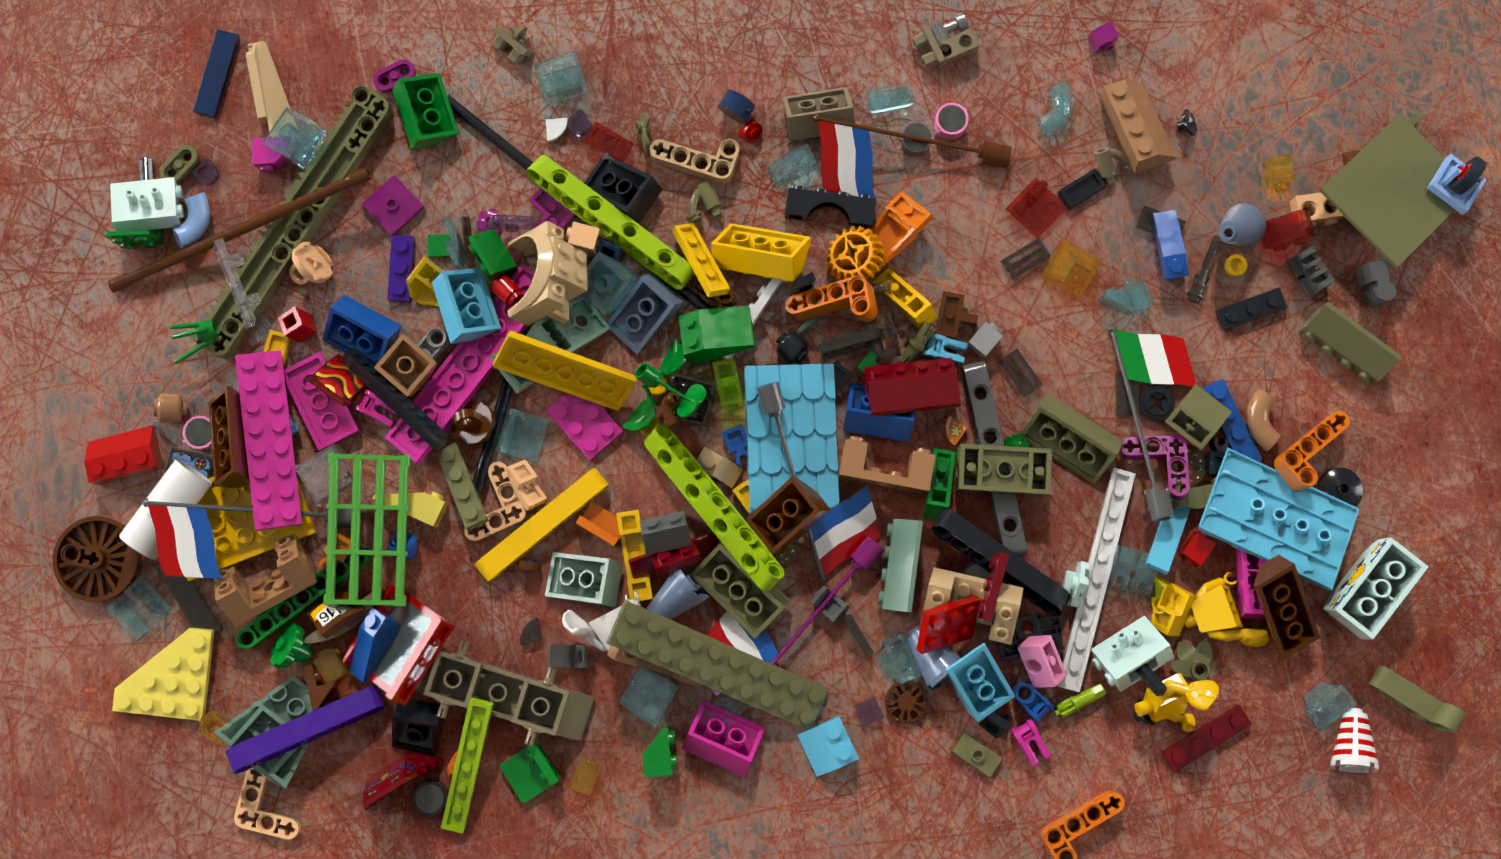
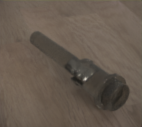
[1186,235,1221,304]

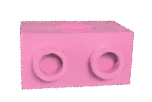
[1017,635,1067,688]

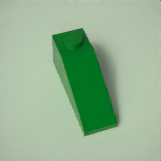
[922,448,956,520]

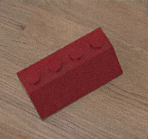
[863,358,961,416]

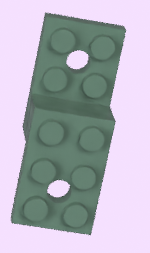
[490,294,611,394]

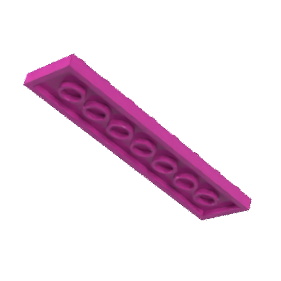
[235,350,303,531]

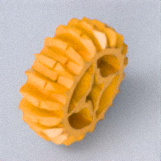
[825,226,885,281]

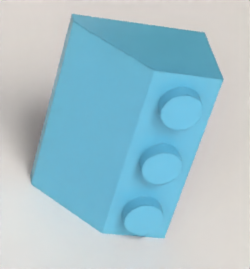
[432,268,501,344]

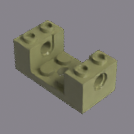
[955,444,1052,497]

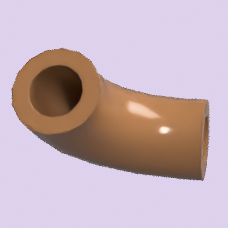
[1246,389,1281,452]

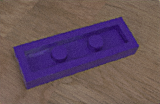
[387,235,415,303]

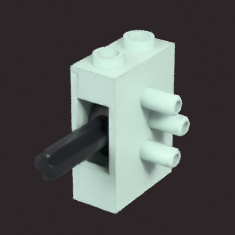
[110,156,184,231]
[1091,615,1174,696]

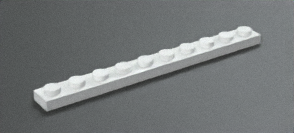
[1057,468,1135,692]

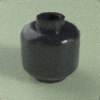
[776,331,809,364]

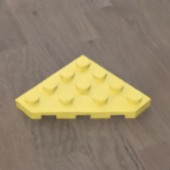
[112,627,214,721]

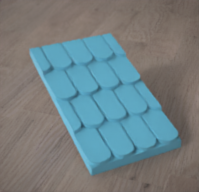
[744,364,839,515]
[1198,447,1359,592]

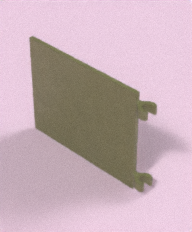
[1319,109,1455,269]

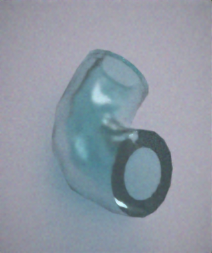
[1037,81,1074,139]

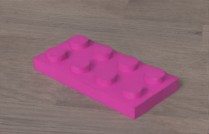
[284,352,360,451]

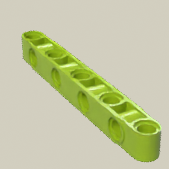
[526,155,695,290]
[644,424,784,591]

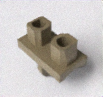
[492,24,535,64]

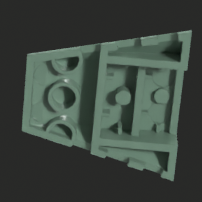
[213,675,329,789]

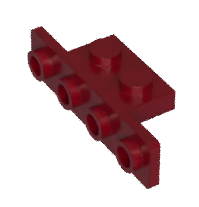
[628,532,718,579]

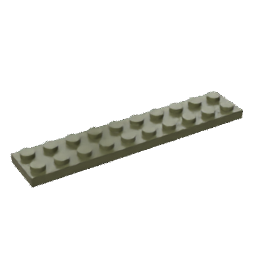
[606,600,828,730]

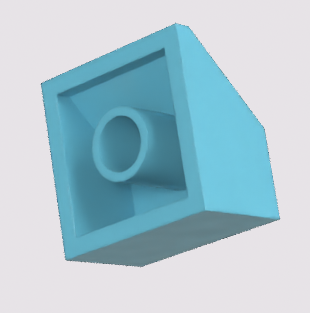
[797,715,859,777]

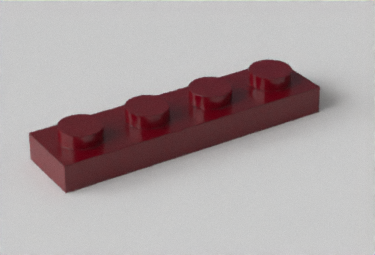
[1161,704,1252,772]

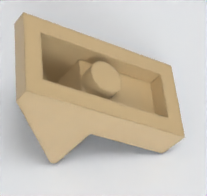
[697,447,743,488]

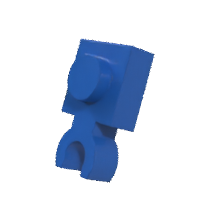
[721,424,747,467]

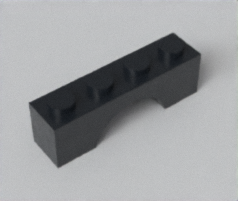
[785,186,876,230]

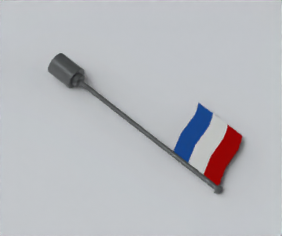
[757,382,881,581]
[143,499,352,579]

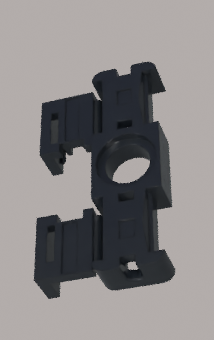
[994,615,1065,660]

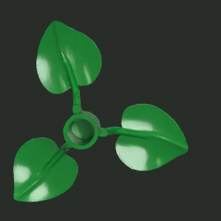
[622,339,707,432]

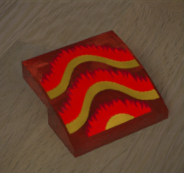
[309,354,368,407]

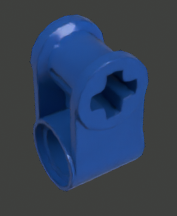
[1012,682,1055,724]

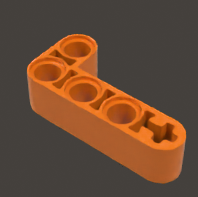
[785,275,878,322]
[1274,411,1350,492]
[1041,790,1125,859]

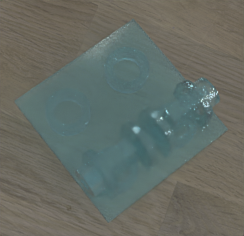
[494,409,549,462]

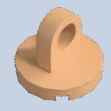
[289,242,333,284]

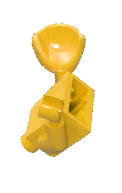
[1184,572,1270,647]
[1134,673,1219,732]

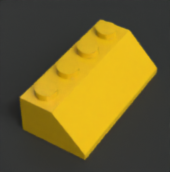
[711,223,811,282]

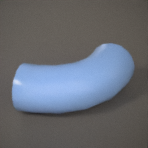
[172,192,211,249]

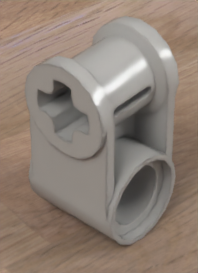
[417,327,450,362]

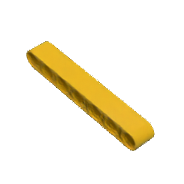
[474,468,609,583]

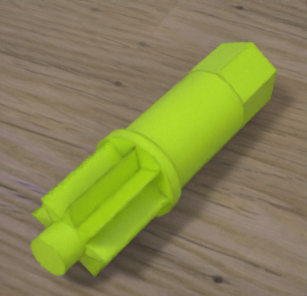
[1054,683,1106,718]

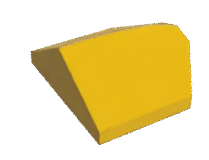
[406,256,443,307]

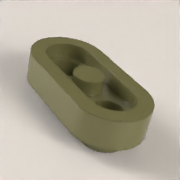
[159,145,200,184]

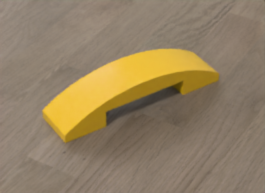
[616,509,653,601]

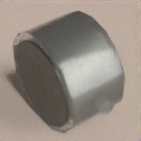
[897,120,935,157]

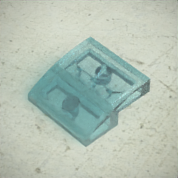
[442,217,466,270]
[106,576,172,642]

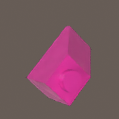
[252,136,302,173]

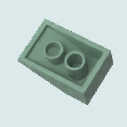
[545,552,623,608]

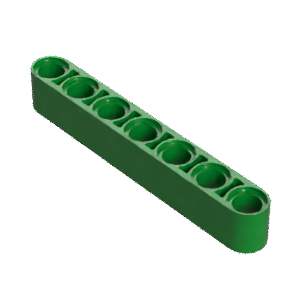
[236,546,372,649]

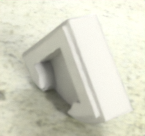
[546,118,568,143]

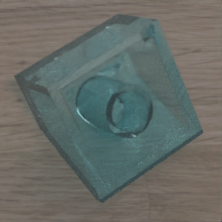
[534,51,588,105]
[262,107,328,169]
[582,252,640,315]
[618,667,680,727]

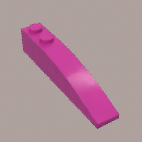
[1235,548,1265,621]

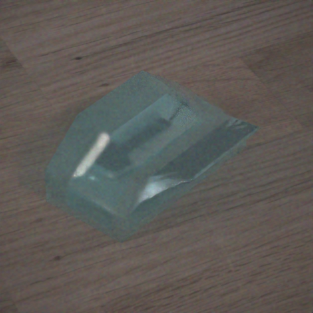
[876,633,922,684]
[1303,681,1358,731]

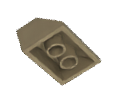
[783,87,855,141]

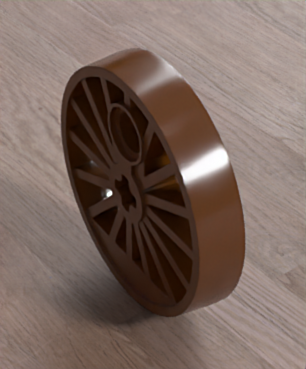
[52,516,142,602]

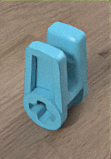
[922,333,968,365]

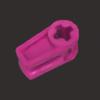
[355,389,398,428]
[1010,718,1051,767]

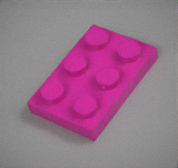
[546,393,624,461]

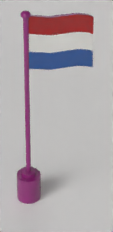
[707,536,885,665]

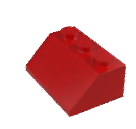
[84,425,164,485]

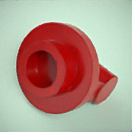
[737,118,763,144]

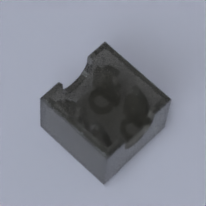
[662,373,717,431]

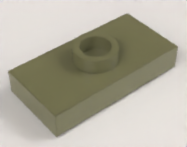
[952,732,1003,777]

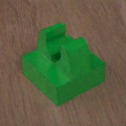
[855,350,880,374]

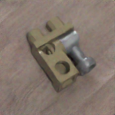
[912,12,980,69]

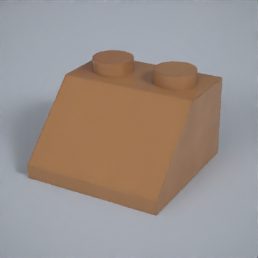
[374,333,437,397]

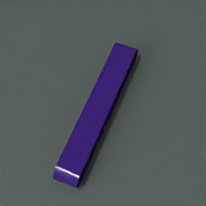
[225,686,385,774]

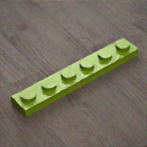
[441,697,493,834]

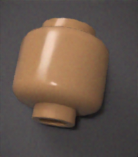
[154,394,188,423]

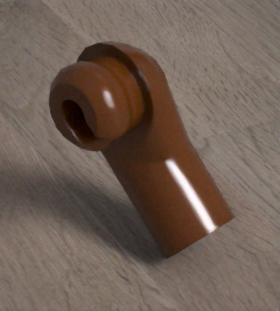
[660,392,679,427]

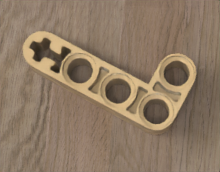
[650,139,739,184]

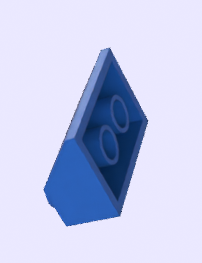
[322,295,402,366]
[843,383,915,442]

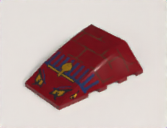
[363,751,444,810]

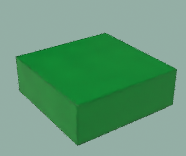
[428,234,451,258]

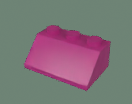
[681,700,765,777]

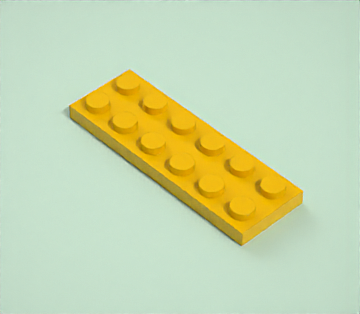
[493,330,636,411]

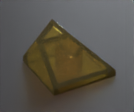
[1041,238,1102,298]

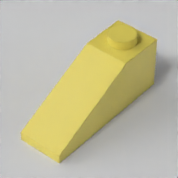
[372,491,449,528]

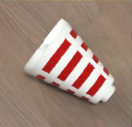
[1330,708,1379,773]

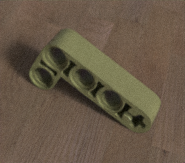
[1368,665,1467,734]

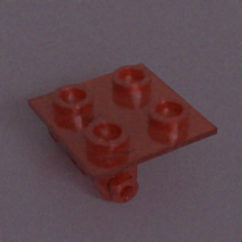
[1005,178,1068,239]

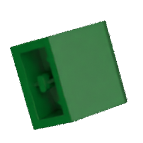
[468,229,518,280]
[642,726,678,778]

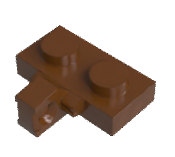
[935,291,978,339]

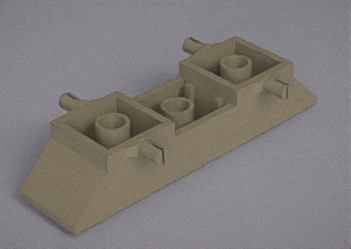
[415,640,595,746]

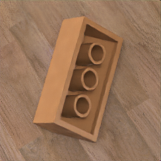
[1101,80,1177,173]

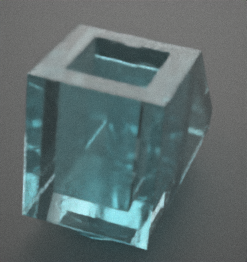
[1099,279,1154,316]

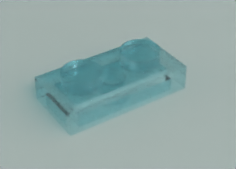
[867,82,915,114]

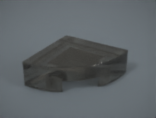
[520,618,543,645]

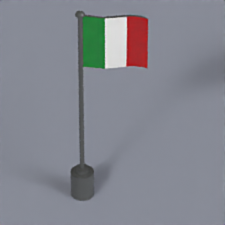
[1108,326,1196,522]

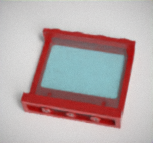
[341,584,455,705]

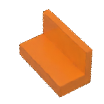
[576,501,621,547]

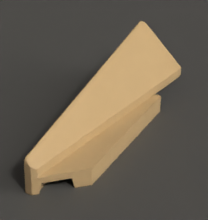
[246,41,300,139]

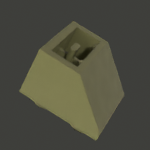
[1165,384,1232,450]

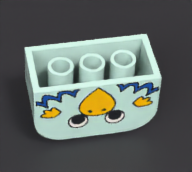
[1323,538,1429,639]

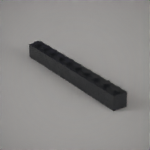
[341,348,450,451]

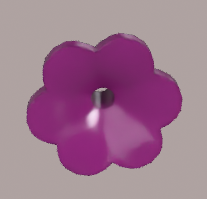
[476,209,504,233]

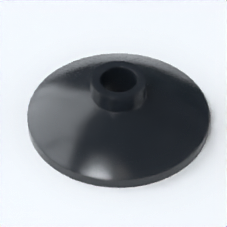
[1317,467,1363,507]

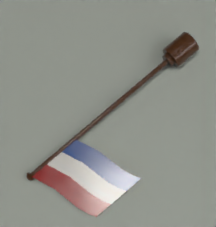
[813,114,1012,199]

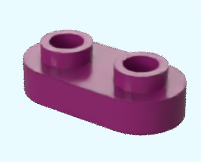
[373,59,416,93]

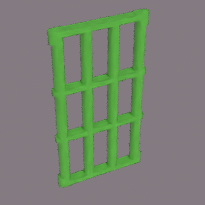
[323,452,411,607]

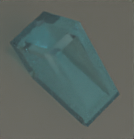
[767,144,817,188]

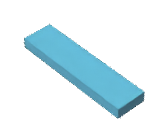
[1145,496,1190,575]

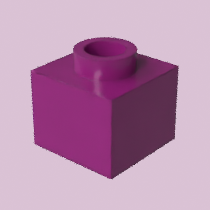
[1088,21,1119,53]

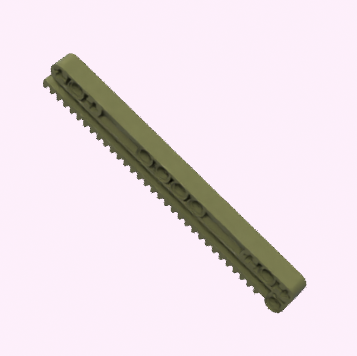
[189,86,393,359]

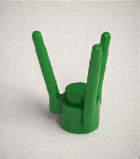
[170,320,219,364]

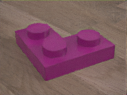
[529,188,577,231]

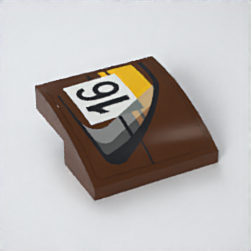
[305,585,366,639]

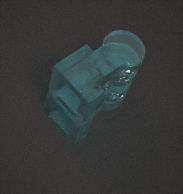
[1107,545,1158,597]

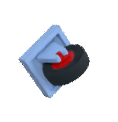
[1427,154,1487,215]

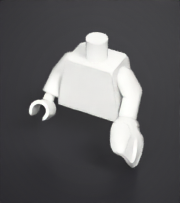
[562,592,641,651]

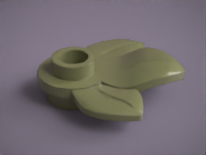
[635,112,652,155]
[1170,639,1213,681]

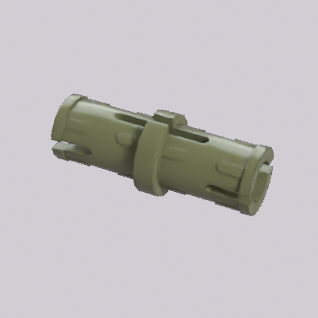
[899,322,936,363]

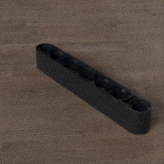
[931,508,1069,616]

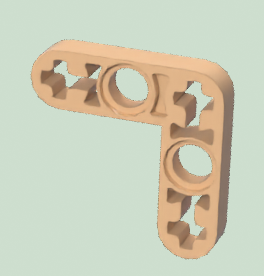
[464,462,527,541]
[234,768,301,839]

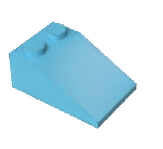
[946,643,1015,722]

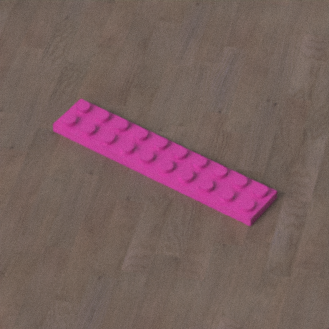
[384,263,535,464]

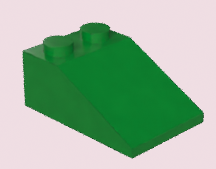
[678,306,756,366]

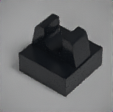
[978,708,1010,739]

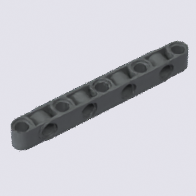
[962,361,1028,557]

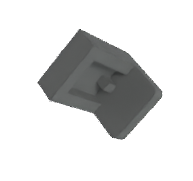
[810,585,850,624]

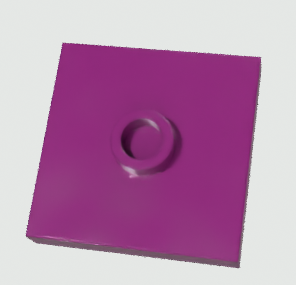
[362,175,425,236]

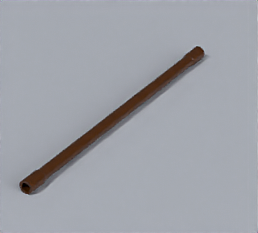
[108,167,372,293]

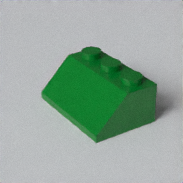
[392,73,459,150]

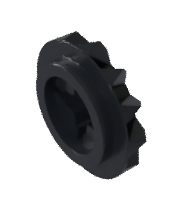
[1138,385,1175,421]

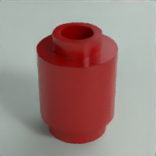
[492,275,524,307]

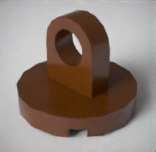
[452,401,496,446]

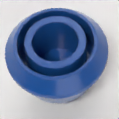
[387,531,417,561]

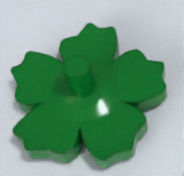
[1004,432,1030,448]

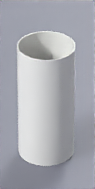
[119,459,212,560]

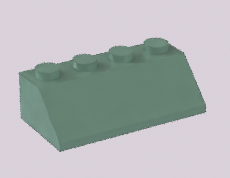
[878,519,923,613]

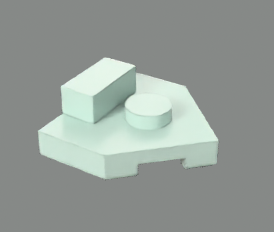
[1062,561,1090,608]

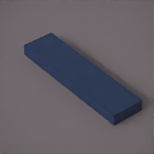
[193,29,240,118]

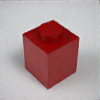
[278,306,318,343]
[1177,531,1216,568]

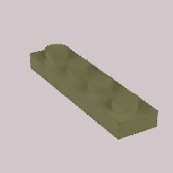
[436,442,489,531]

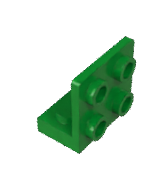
[104,228,164,249]
[499,740,562,803]

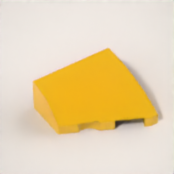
[1151,576,1195,636]

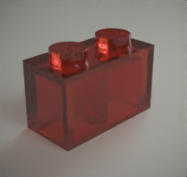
[1262,210,1315,252]

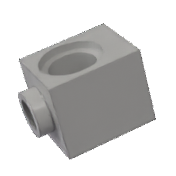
[967,322,1003,359]

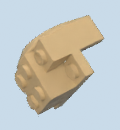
[508,221,587,326]

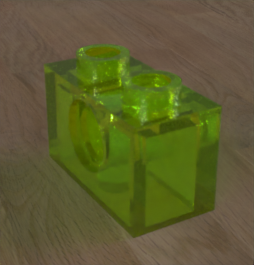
[712,358,744,409]

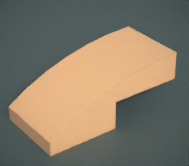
[506,459,547,511]

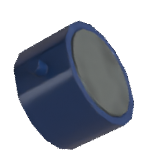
[718,89,755,124]

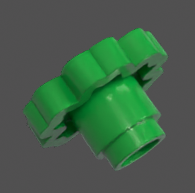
[270,624,312,669]

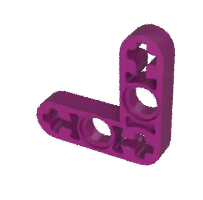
[1120,435,1190,500]

